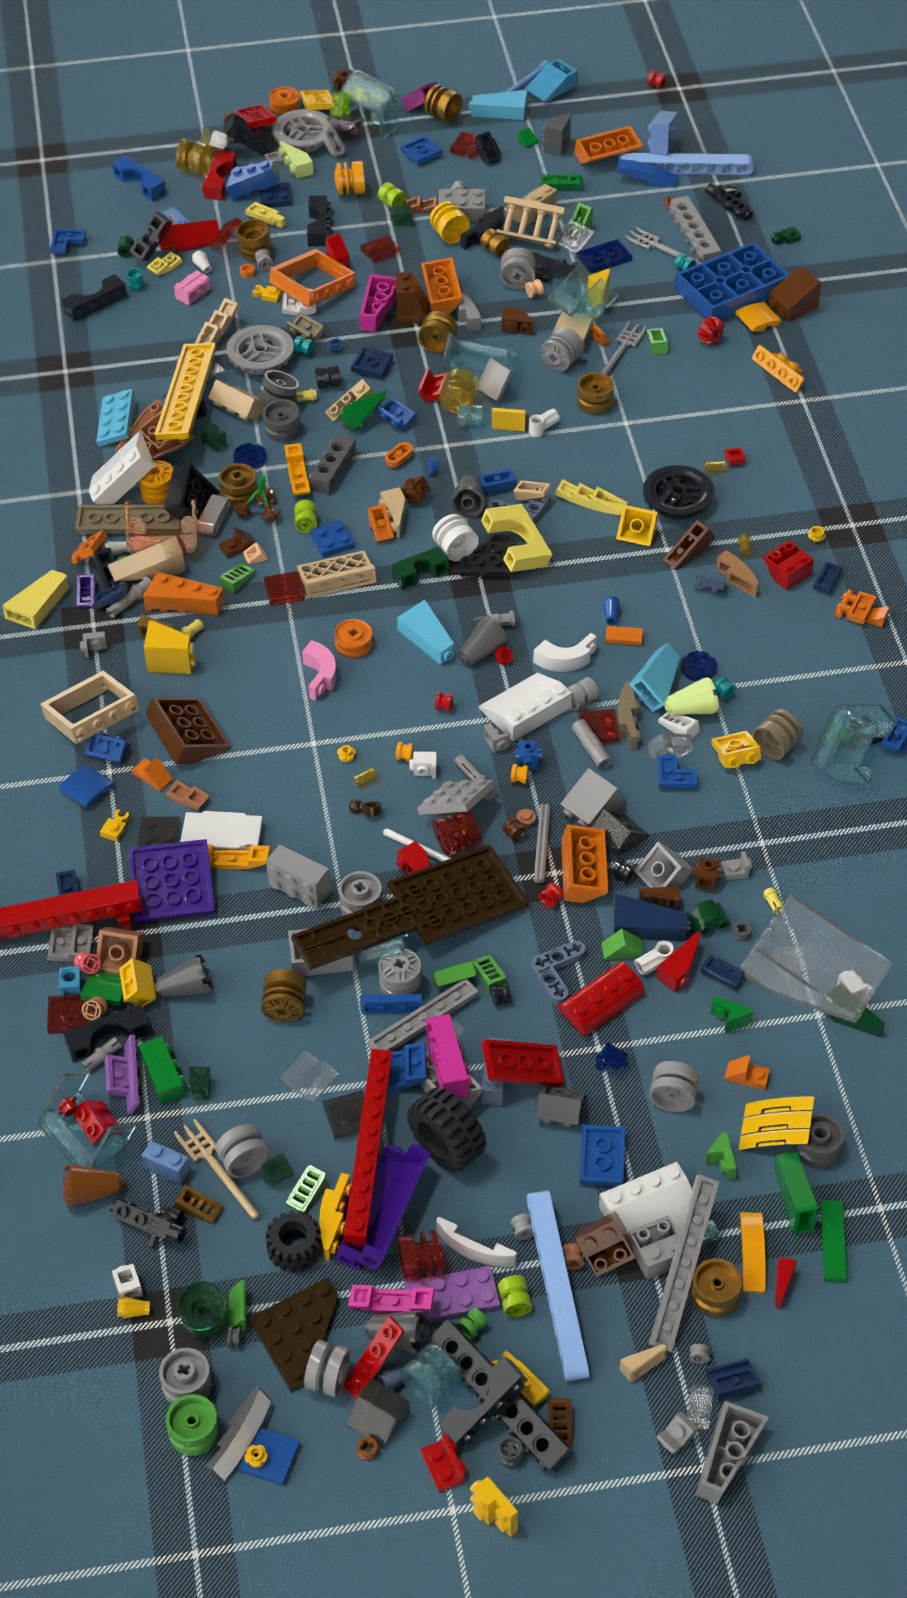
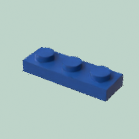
[360,993,422,1014]

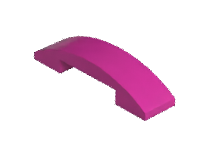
[348,1285,436,1314]

